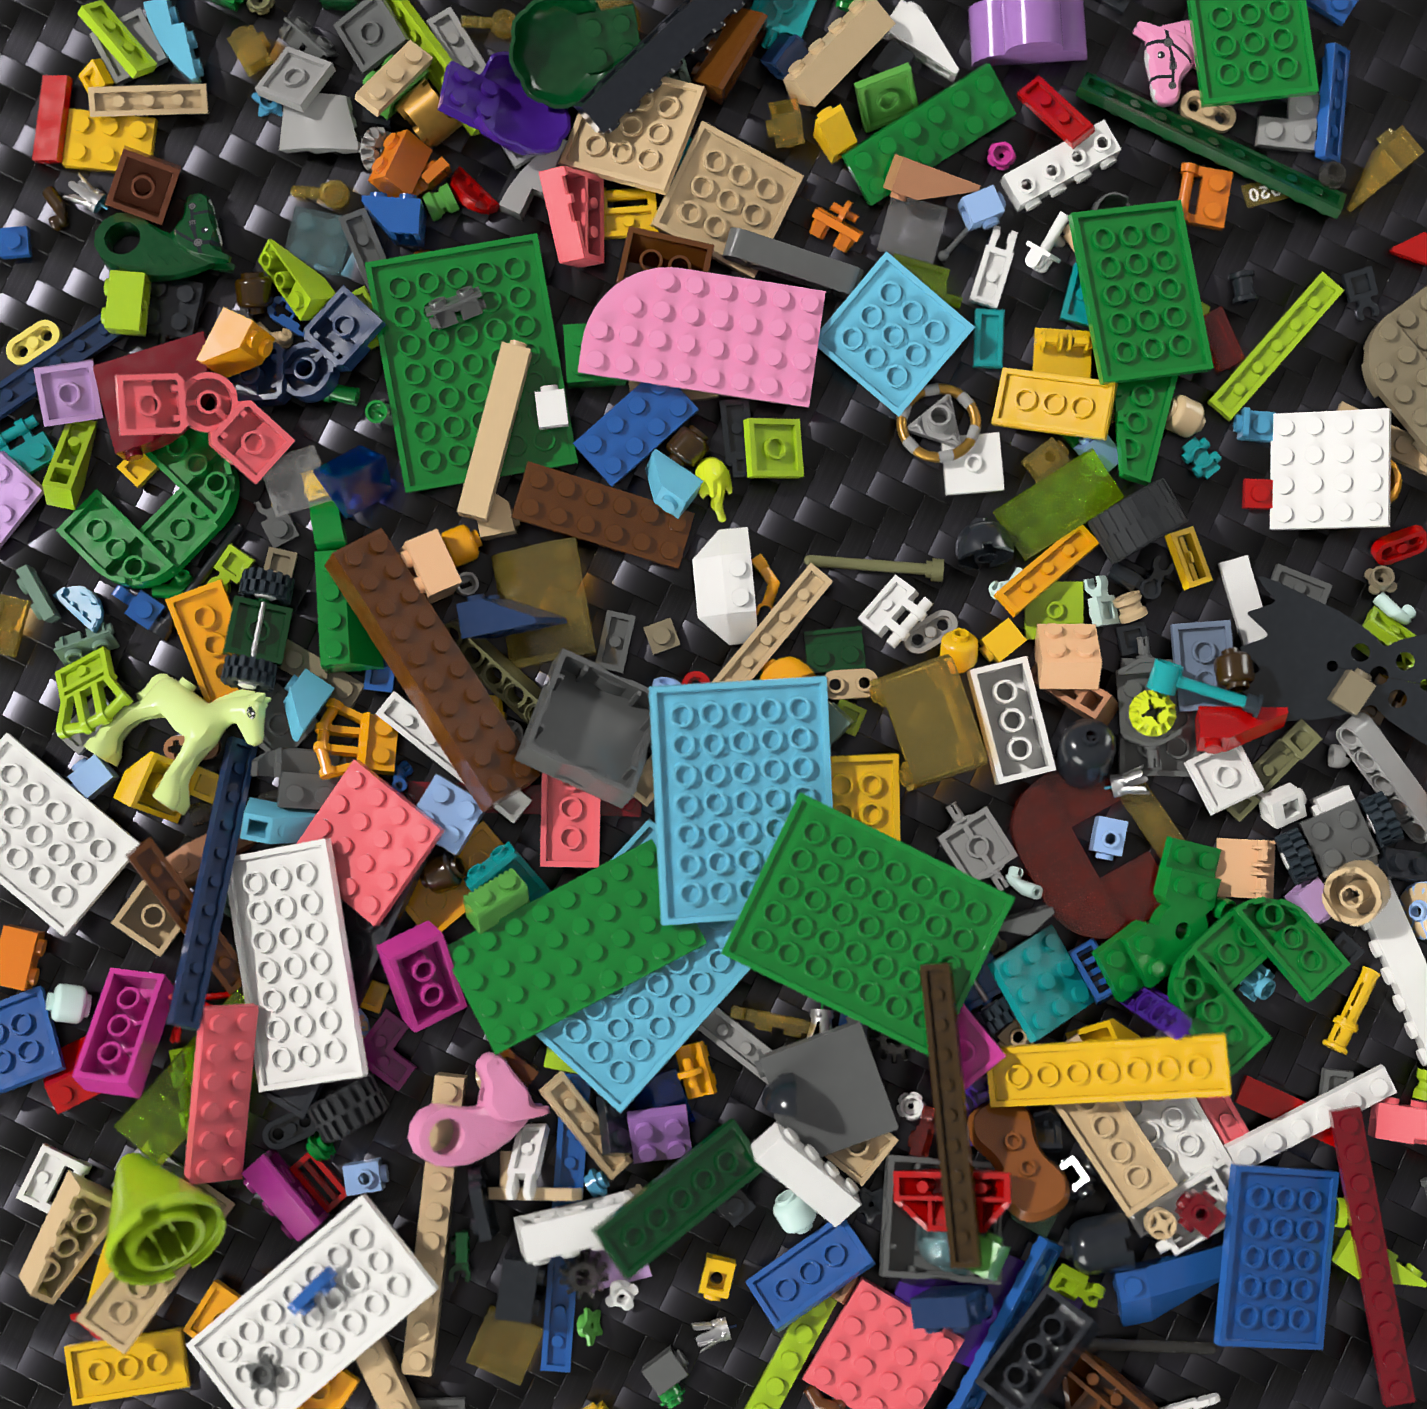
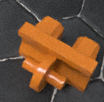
[809,200,864,253]

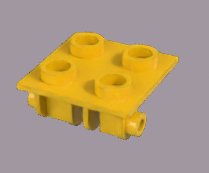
[1032,328,1093,378]

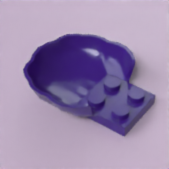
[437,51,571,155]

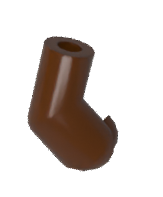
[804,1385,847,1409]

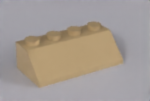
[783,0,896,107]

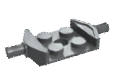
[1115,637,1182,768]

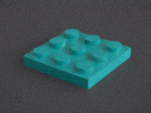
[987,924,1095,1043]

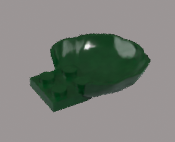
[509,0,641,109]

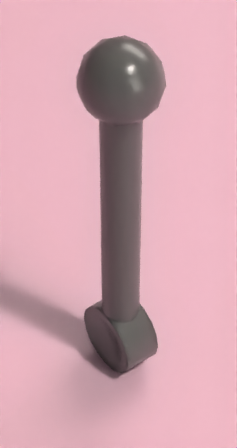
[938,227,970,262]

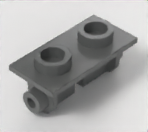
[279,16,339,61]
[424,286,487,330]

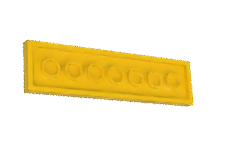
[987,1033,1232,1108]

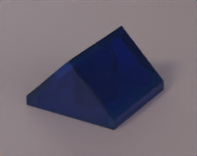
[313,445,393,519]

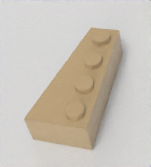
[19,1170,113,1305]

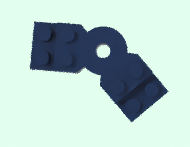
[227,285,387,407]

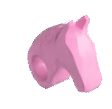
[408,1052,550,1167]

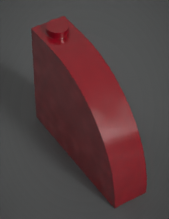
[92,331,214,461]

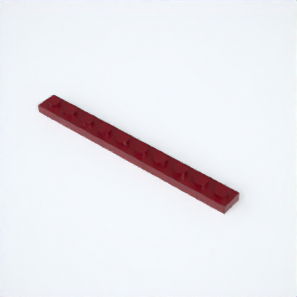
[1328,1105,1415,1407]

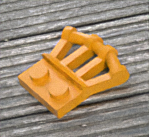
[313,698,398,780]

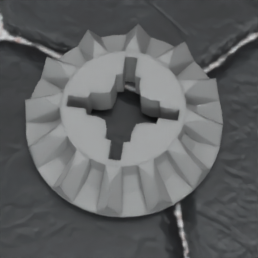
[360,127,391,173]

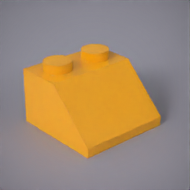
[197,307,275,378]

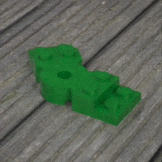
[1091,836,1221,1002]

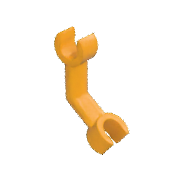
[751,553,780,616]

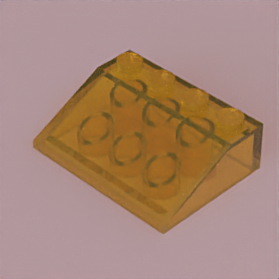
[491,537,597,668]

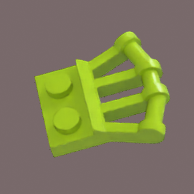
[55,646,134,739]

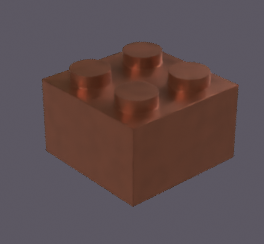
[105,146,181,225]

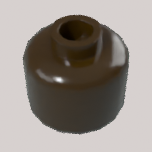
[235,271,274,314]
[666,425,709,468]
[1213,647,1255,693]
[420,851,466,894]

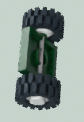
[220,567,295,693]

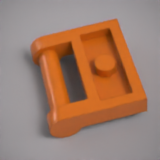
[1178,163,1233,231]

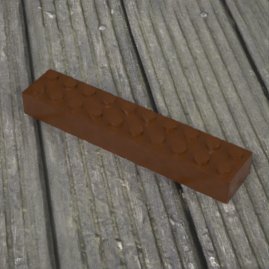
[324,528,540,813]

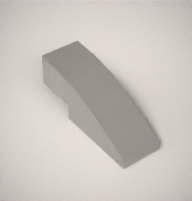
[499,139,567,221]

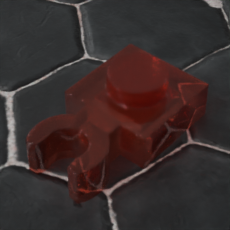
[908,1106,936,1158]

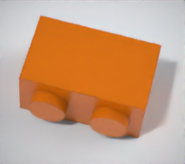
[368,129,433,197]
[0,924,47,991]

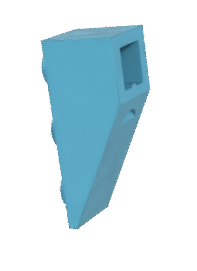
[240,797,319,844]

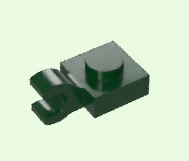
[448,1228,472,1282]

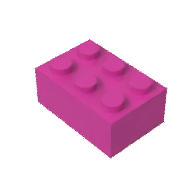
[376,920,467,1033]

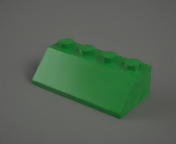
[315,550,384,673]

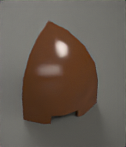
[500,1047,541,1088]

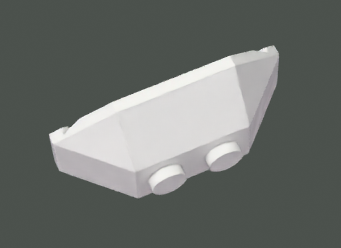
[692,527,757,645]

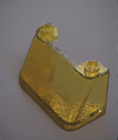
[869,654,987,792]

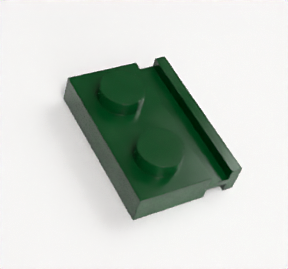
[803,626,866,674]

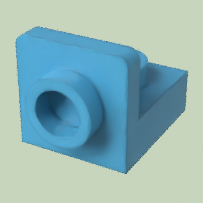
[1233,407,1276,443]

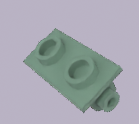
[54,622,120,666]

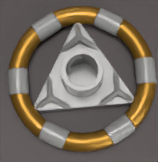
[896,383,981,463]

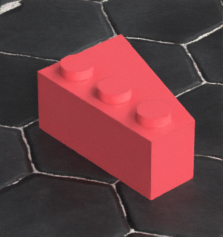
[539,166,604,268]
[1368,1097,1427,1145]

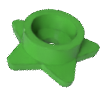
[577,1308,603,1347]

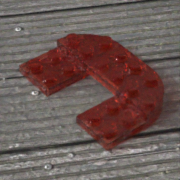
[1010,770,1161,939]

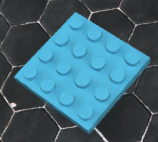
[818,251,975,417]

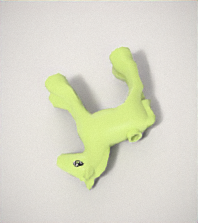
[83,674,272,816]

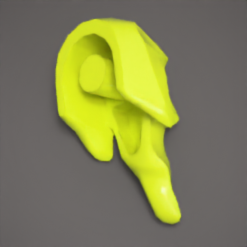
[695,457,733,522]

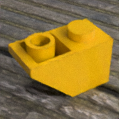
[813,104,858,164]

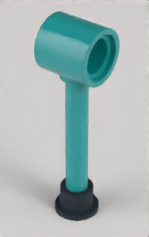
[1146,658,1264,718]

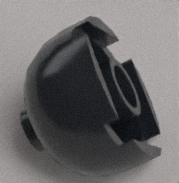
[955,518,1015,570]

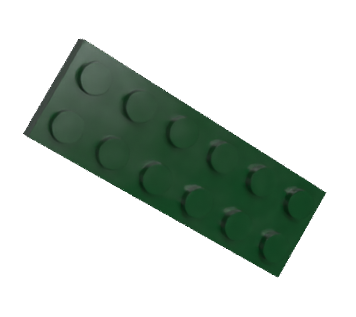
[591,1118,764,1280]

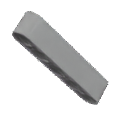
[1336,712,1427,844]

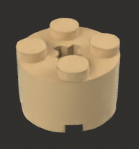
[1322,860,1391,926]

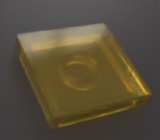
[466,1305,543,1386]

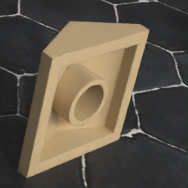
[825,1132,899,1186]

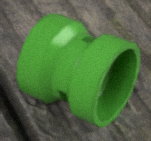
[421,183,460,222]

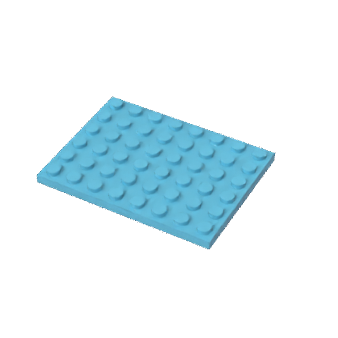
[649,676,833,925]
[535,818,751,1113]

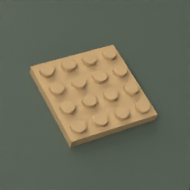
[559,77,707,195]
[650,121,804,279]

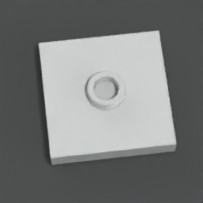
[941,432,1004,496]
[1184,745,1265,815]

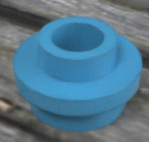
[584,1168,610,1198]

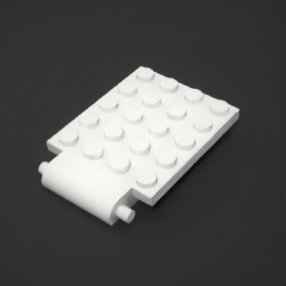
[1123,1097,1234,1256]

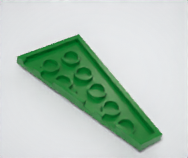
[1114,375,1178,486]

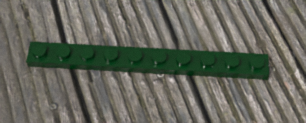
[1075,72,1347,219]

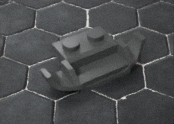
[251,747,355,810]

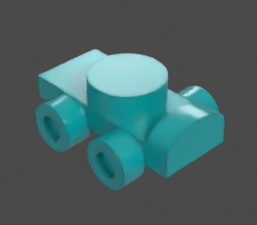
[1181,437,1222,480]

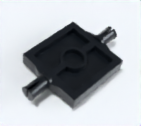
[146,278,207,346]

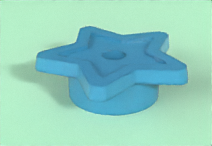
[252,93,283,117]

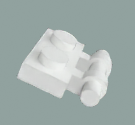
[858,574,933,649]

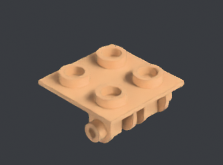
[1215,838,1275,899]

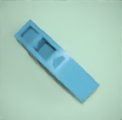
[143,0,204,84]

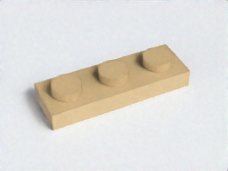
[355,40,433,117]

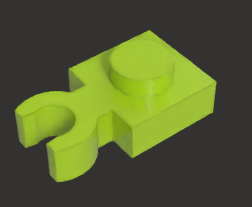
[207,544,256,594]
[1049,1263,1105,1308]

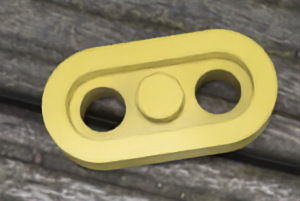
[6,320,62,367]

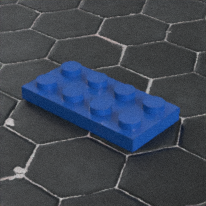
[573,383,699,488]
[745,1219,876,1332]

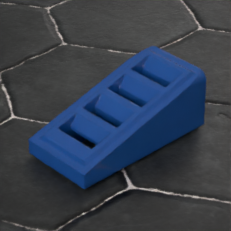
[1068,938,1114,1006]

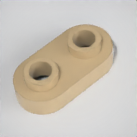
[1179,90,1236,134]
[824,669,879,700]

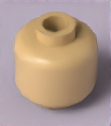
[1165,395,1206,438]

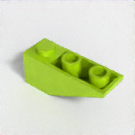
[258,239,335,321]
[1331,1229,1427,1287]

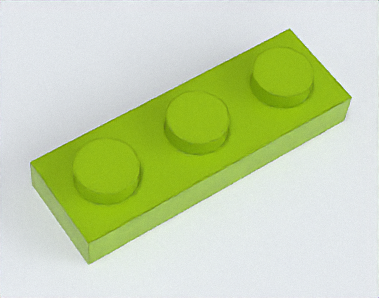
[77,0,158,79]

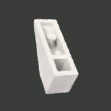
[882,0,959,82]

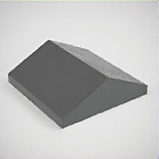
[1000,905,1054,936]

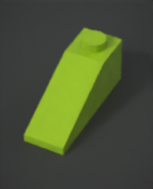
[42,420,98,510]

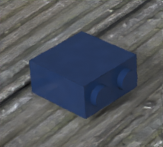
[910,1284,993,1333]

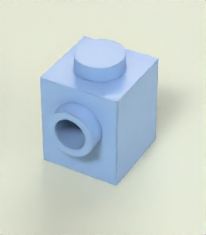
[957,185,1006,231]
[67,754,120,800]
[1089,816,1128,861]
[342,1158,389,1196]

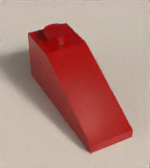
[1195,706,1288,754]

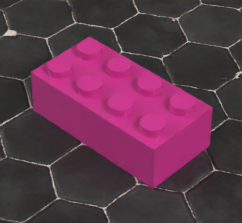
[72,968,174,1098]

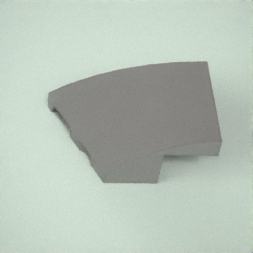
[279,93,361,154]

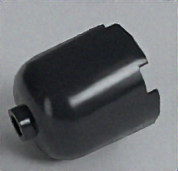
[1054,718,1116,789]
[1063,1211,1135,1275]

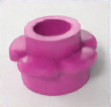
[987,142,1016,170]

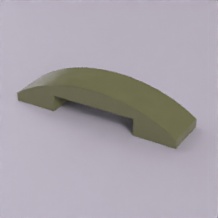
[1226,718,1322,822]

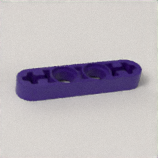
[1120,987,1192,1040]

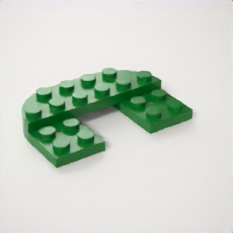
[56,428,240,589]
[1168,897,1350,1077]

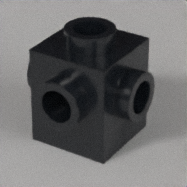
[1057,1155,1100,1201]

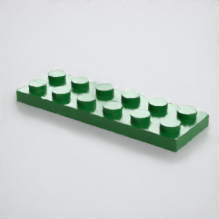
[841,63,1016,206]

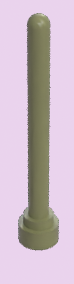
[804,555,944,582]

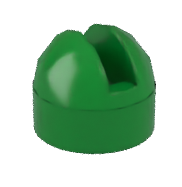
[1211,897,1236,919]

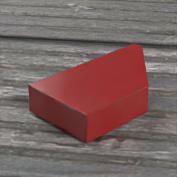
[1389,232,1427,266]

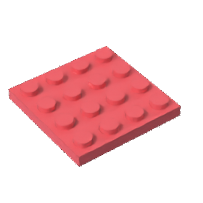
[296,760,445,926]
[802,1276,965,1409]

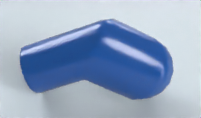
[392,760,413,792]

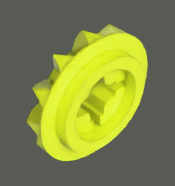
[1129,690,1177,737]

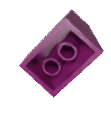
[241,1149,330,1242]

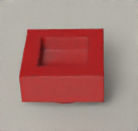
[1242,479,1273,510]

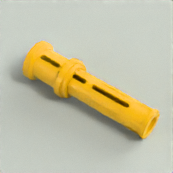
[1322,966,1381,1055]

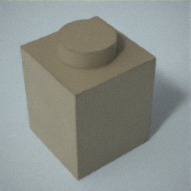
[1327,668,1376,716]

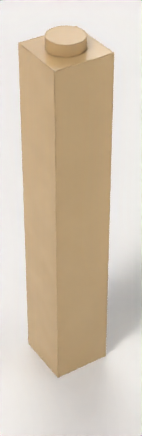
[457,340,532,523]

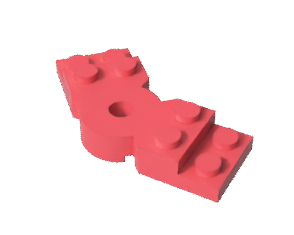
[115,372,295,484]

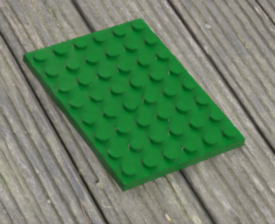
[365,233,578,494]
[721,792,1015,1056]

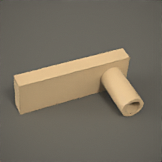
[489,1151,582,1201]

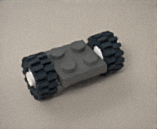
[1274,791,1404,885]

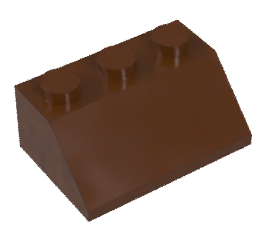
[690,8,768,105]
[616,226,714,284]

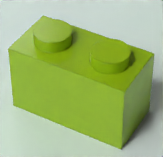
[101,270,151,337]

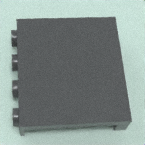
[754,1016,899,1157]

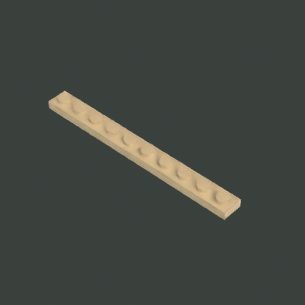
[634,563,833,807]

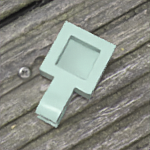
[1083,575,1120,627]

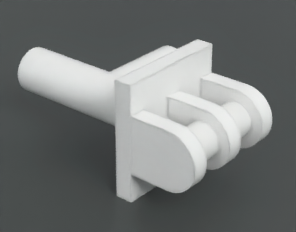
[1025,211,1068,273]

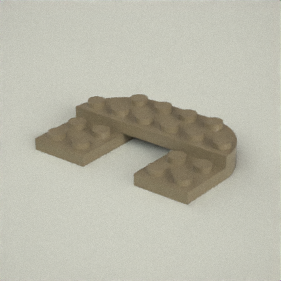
[1362,286,1427,457]

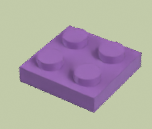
[627,1104,692,1164]

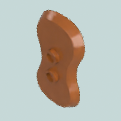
[968,1100,1070,1222]

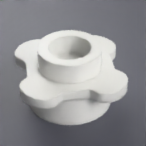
[605,1280,638,1311]

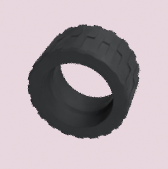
[1088,478,1189,564]

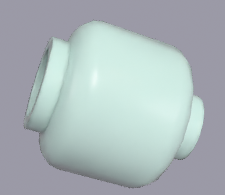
[45,983,92,1024]
[773,1189,817,1234]

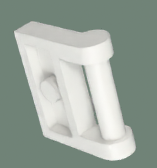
[16,1143,92,1214]

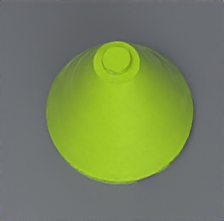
[105,1153,226,1286]

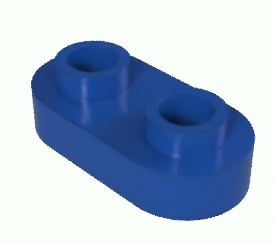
[287,1266,338,1317]

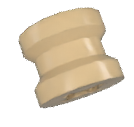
[1112,590,1148,624]
[1143,1207,1177,1240]

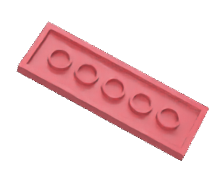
[184,1003,259,1185]

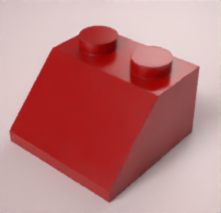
[43,1035,102,1115]

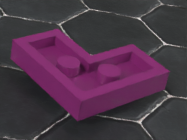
[363,1008,417,1091]

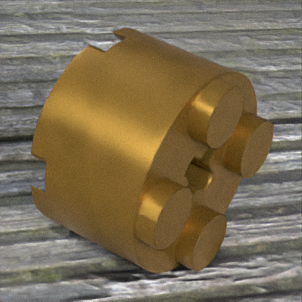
[395,79,463,148]

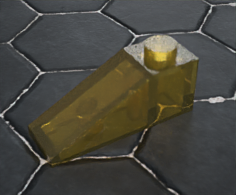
[1347,125,1424,213]

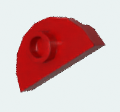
[450,166,500,215]

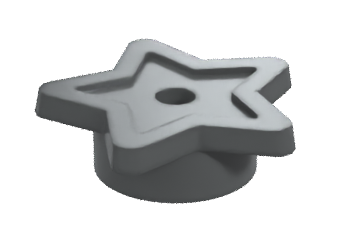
[245,1353,283,1392]

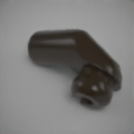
[42,186,70,231]

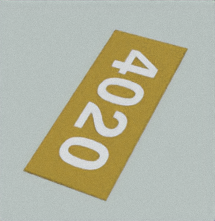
[1241,182,1291,208]

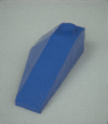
[1110,1244,1223,1327]

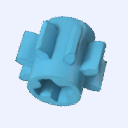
[1239,964,1276,1002]

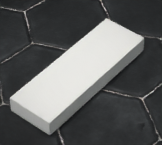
[1218,555,1267,646]

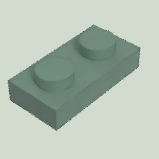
[16,565,62,623]

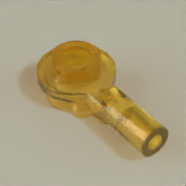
[461,9,516,39]
[291,180,350,209]

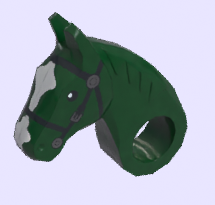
[94,193,235,282]

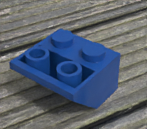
[362,192,427,247]

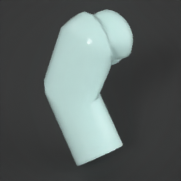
[1373,592,1416,625]
[1005,866,1043,900]

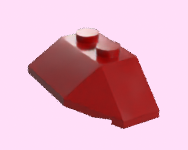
[893,1169,1012,1233]

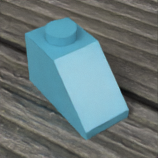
[645,448,703,519]
[283,668,335,742]

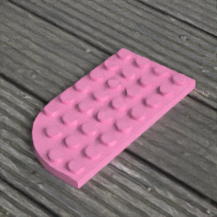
[577,267,826,408]

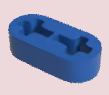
[267,296,311,339]

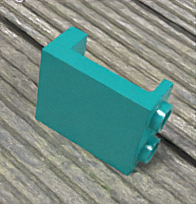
[463,841,551,903]

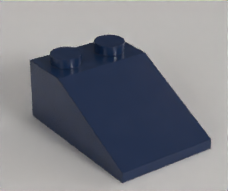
[456,594,567,639]

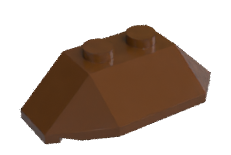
[1062,1350,1159,1409]

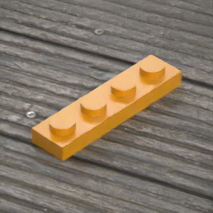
[994,522,1099,617]

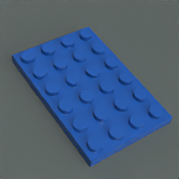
[1214,1163,1339,1350]

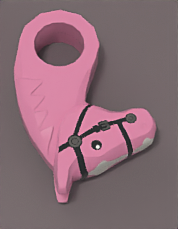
[1133,20,1196,108]

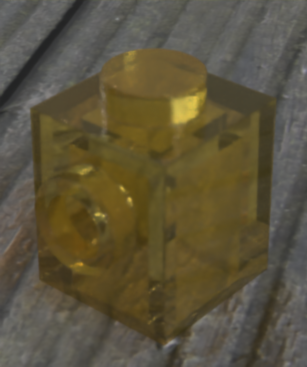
[227,25,273,77]
[766,98,805,148]
[1021,437,1070,485]

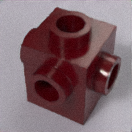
[1174,1188,1226,1239]

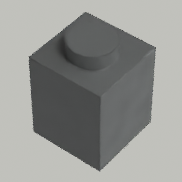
[642,1345,689,1396]

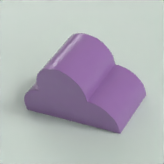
[968,0,1087,67]

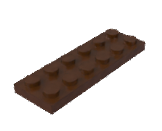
[511,461,695,569]

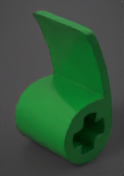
[309,496,348,551]

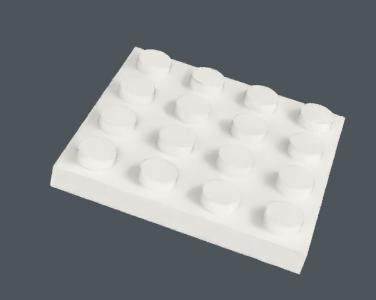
[1270,408,1391,530]

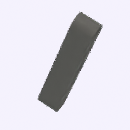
[722,227,864,299]

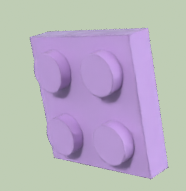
[33,359,103,427]

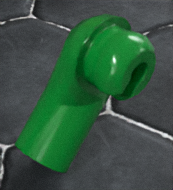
[152,569,193,598]

